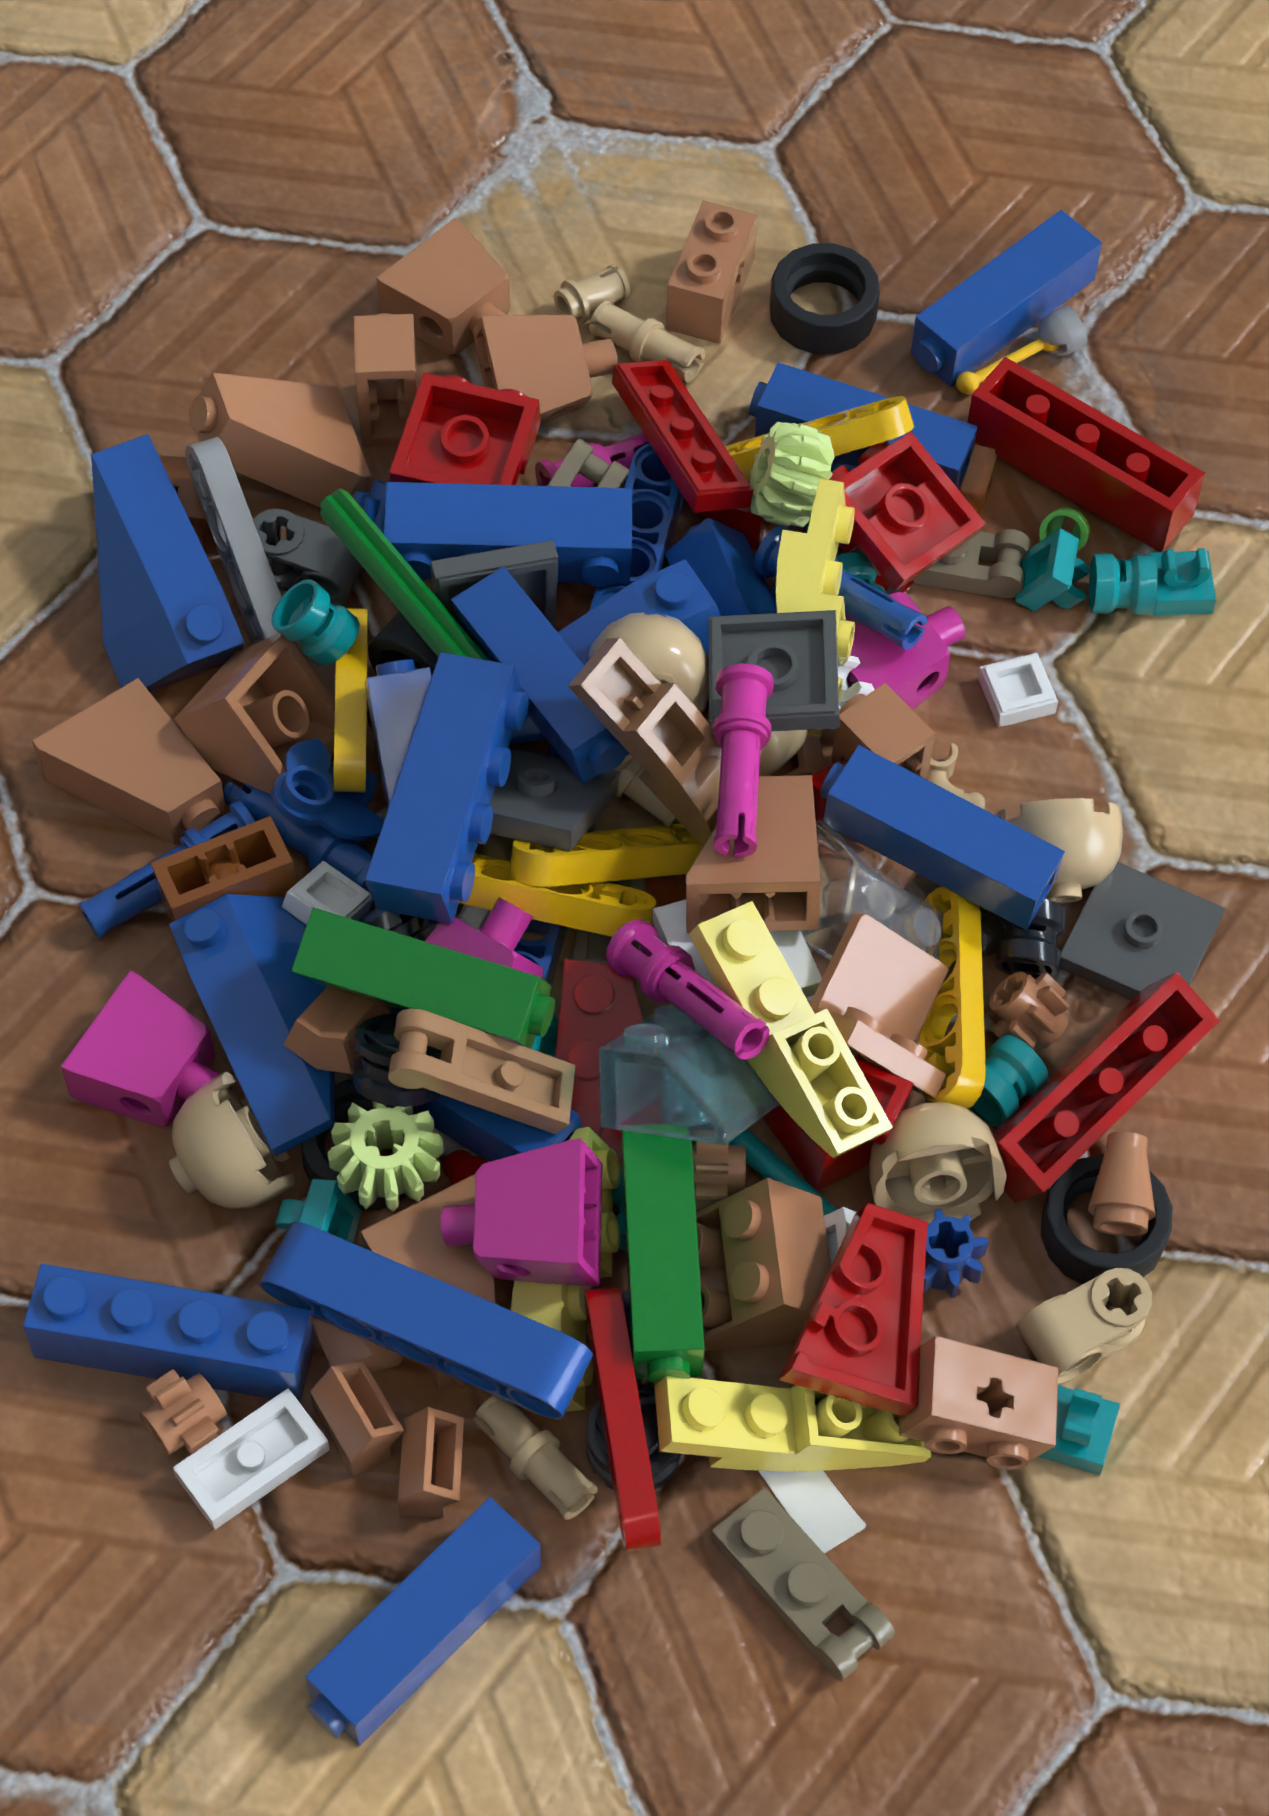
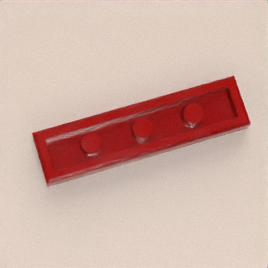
[612,360,753,513]

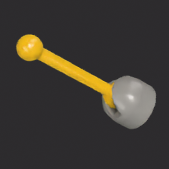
[956,305,1087,395]

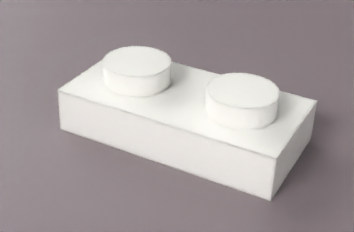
[173,1388,330,1530]

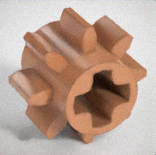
[989,971,1070,1051]
[692,1128,746,1211]
[139,1369,227,1456]

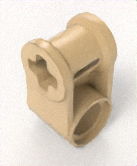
[1016,1268,1152,1385]

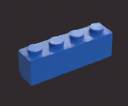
[384,482,632,587]
[365,652,529,924]
[23,1263,315,1404]

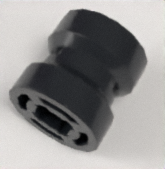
[995,899,1067,979]

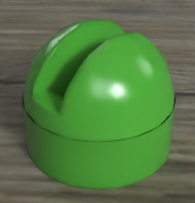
[1039,507,1090,552]

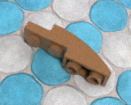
[568,638,721,847]

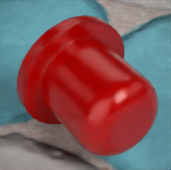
[444,1150,488,1186]

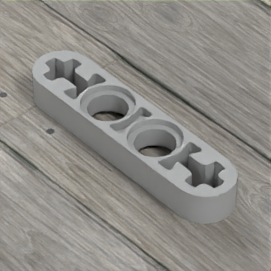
[185,437,298,648]

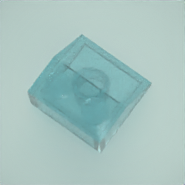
[599,1005,780,1145]

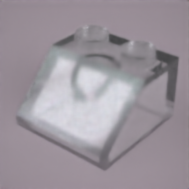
[801,821,944,960]

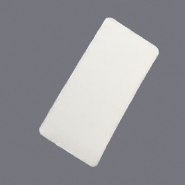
[758,1470,866,1553]

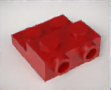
[389,373,540,485]
[829,431,986,591]

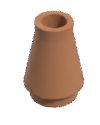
[1088,1132,1156,1236]

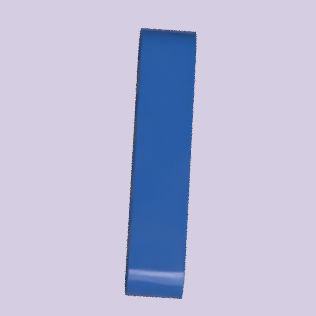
[260,1222,593,1420]

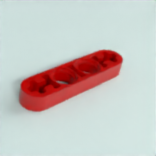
[584,1286,661,1551]

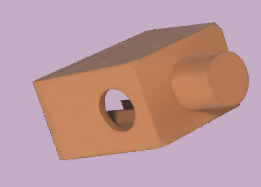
[376,218,510,355]
[473,315,618,424]

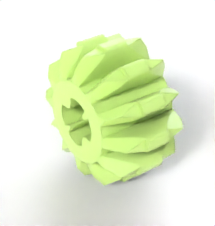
[748,422,835,527]
[328,1101,444,1213]

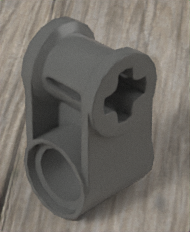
[253,508,363,606]

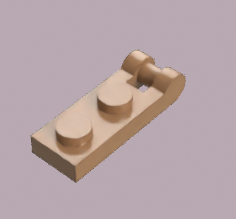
[388,1009,576,1134]

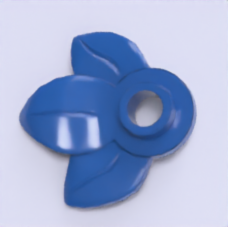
[271,738,384,840]

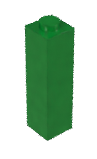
[292,907,555,1049]
[621,1122,705,1384]

